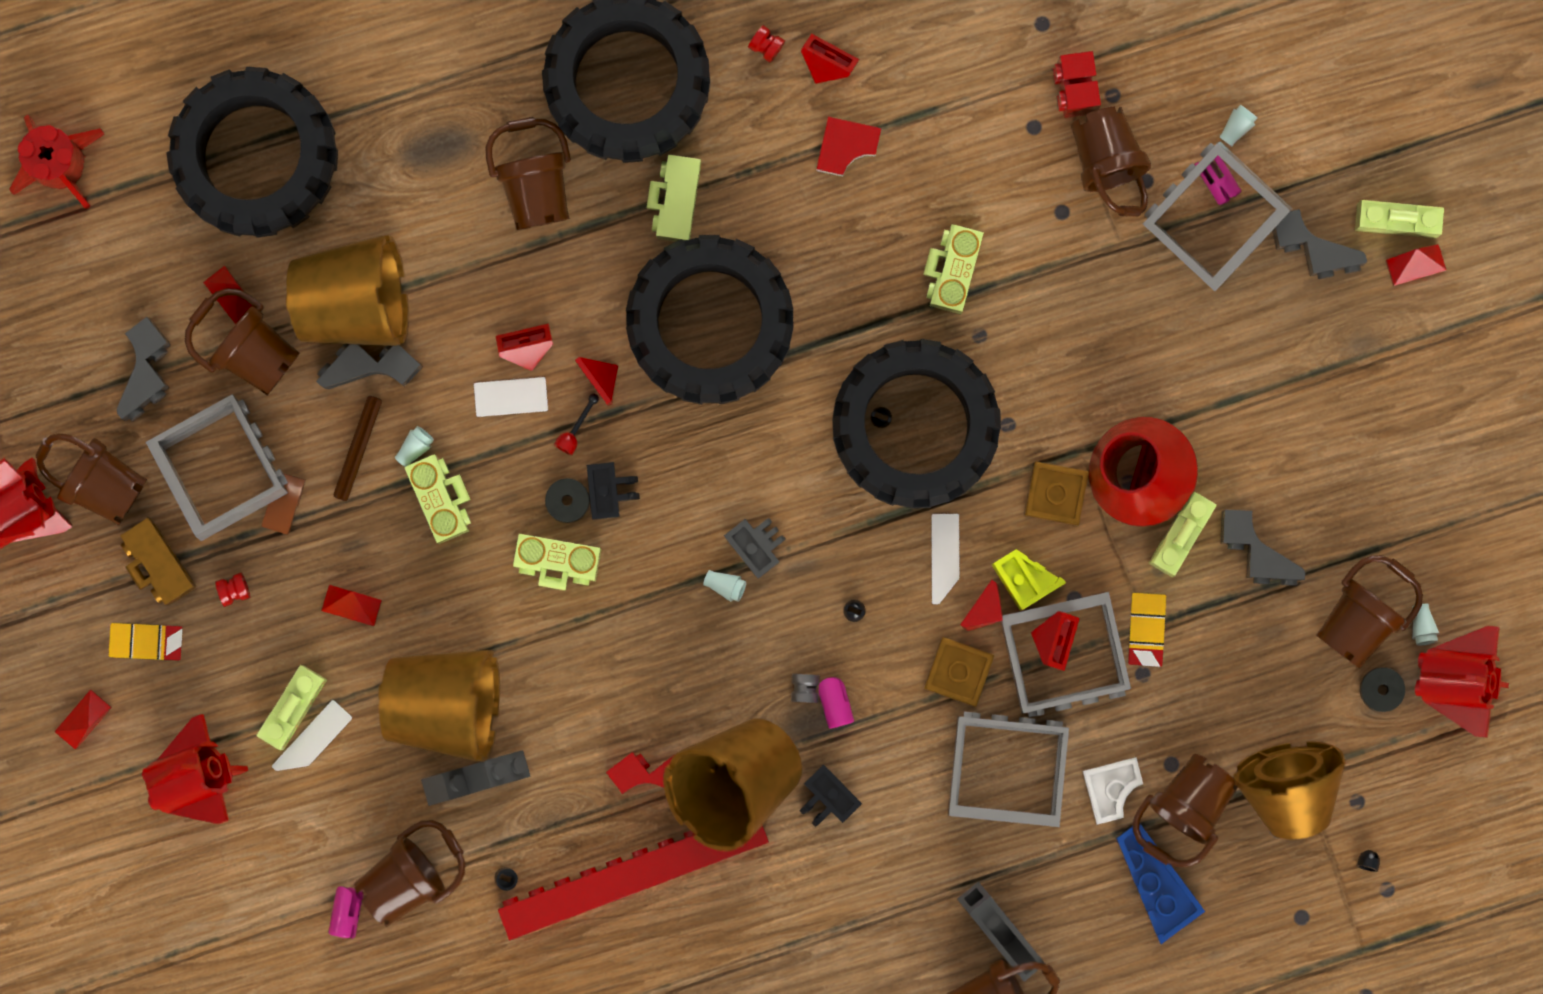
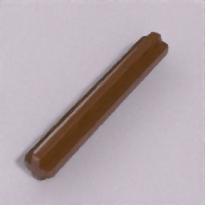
[333,396,382,501]

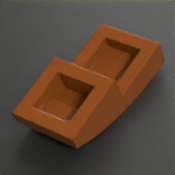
[261,473,306,535]

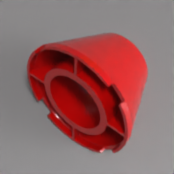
[1089,417,1198,527]

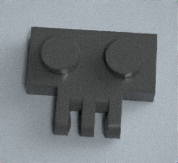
[724,518,786,579]

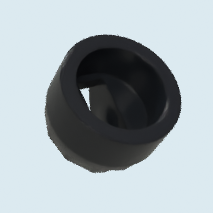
[871,407,892,428]
[843,600,866,622]
[1356,850,1380,872]
[494,867,518,891]

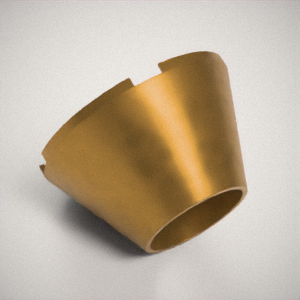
[1234,741,1345,840]

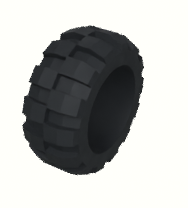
[542,0,711,163]
[166,67,338,238]
[626,235,794,405]
[832,339,1001,509]

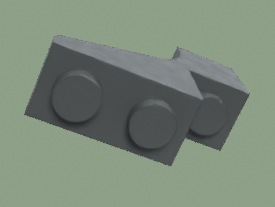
[1272,209,1367,279]
[117,317,171,421]
[316,344,423,389]
[1220,510,1305,586]
[421,750,531,806]
[957,881,1045,982]

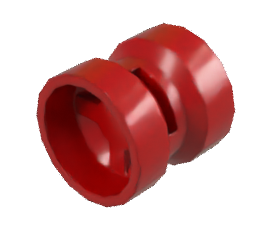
[748,25,785,63]
[215,572,251,607]

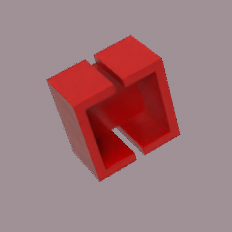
[1053,51,1101,118]

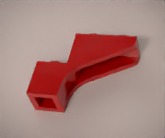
[606,752,674,794]

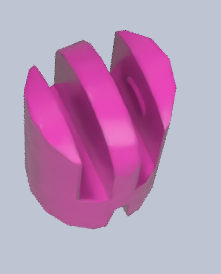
[1194,155,1241,205]
[818,677,854,729]
[328,887,363,939]

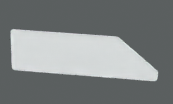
[932,514,959,604]
[272,700,352,771]

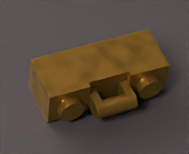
[120,518,197,605]

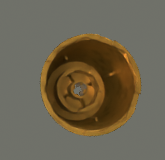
[286,235,409,346]
[378,650,500,762]
[664,718,802,851]

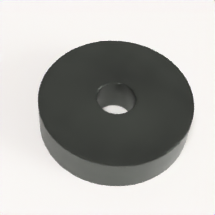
[545,478,590,523]
[1360,668,1405,712]

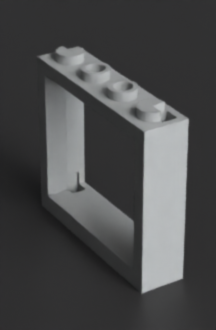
[1143,142,1293,291]
[146,394,288,541]
[1000,592,1131,717]
[948,712,1069,827]

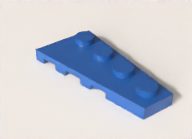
[1116,824,1205,944]

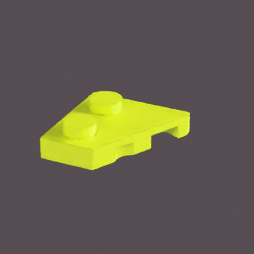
[991,549,1066,611]

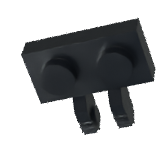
[587,462,640,520]
[799,764,862,827]

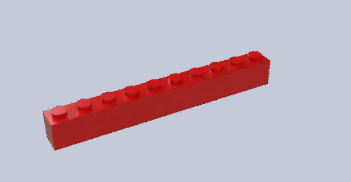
[498,825,769,941]

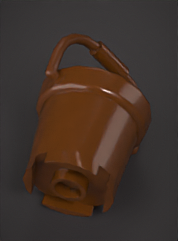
[1071,106,1151,217]
[485,117,571,230]
[185,288,300,396]
[35,433,147,526]
[1316,555,1423,669]
[1133,754,1238,867]
[354,820,465,927]
[946,958,1060,994]

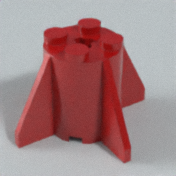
[9,115,105,209]
[0,457,72,549]
[1415,626,1509,738]
[142,714,249,824]

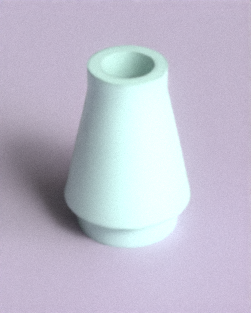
[1219,105,1258,146]
[395,426,434,467]
[703,570,746,602]
[1412,604,1440,646]

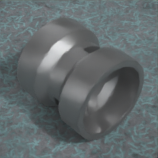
[791,674,820,703]

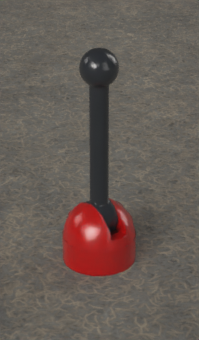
[553,393,599,456]

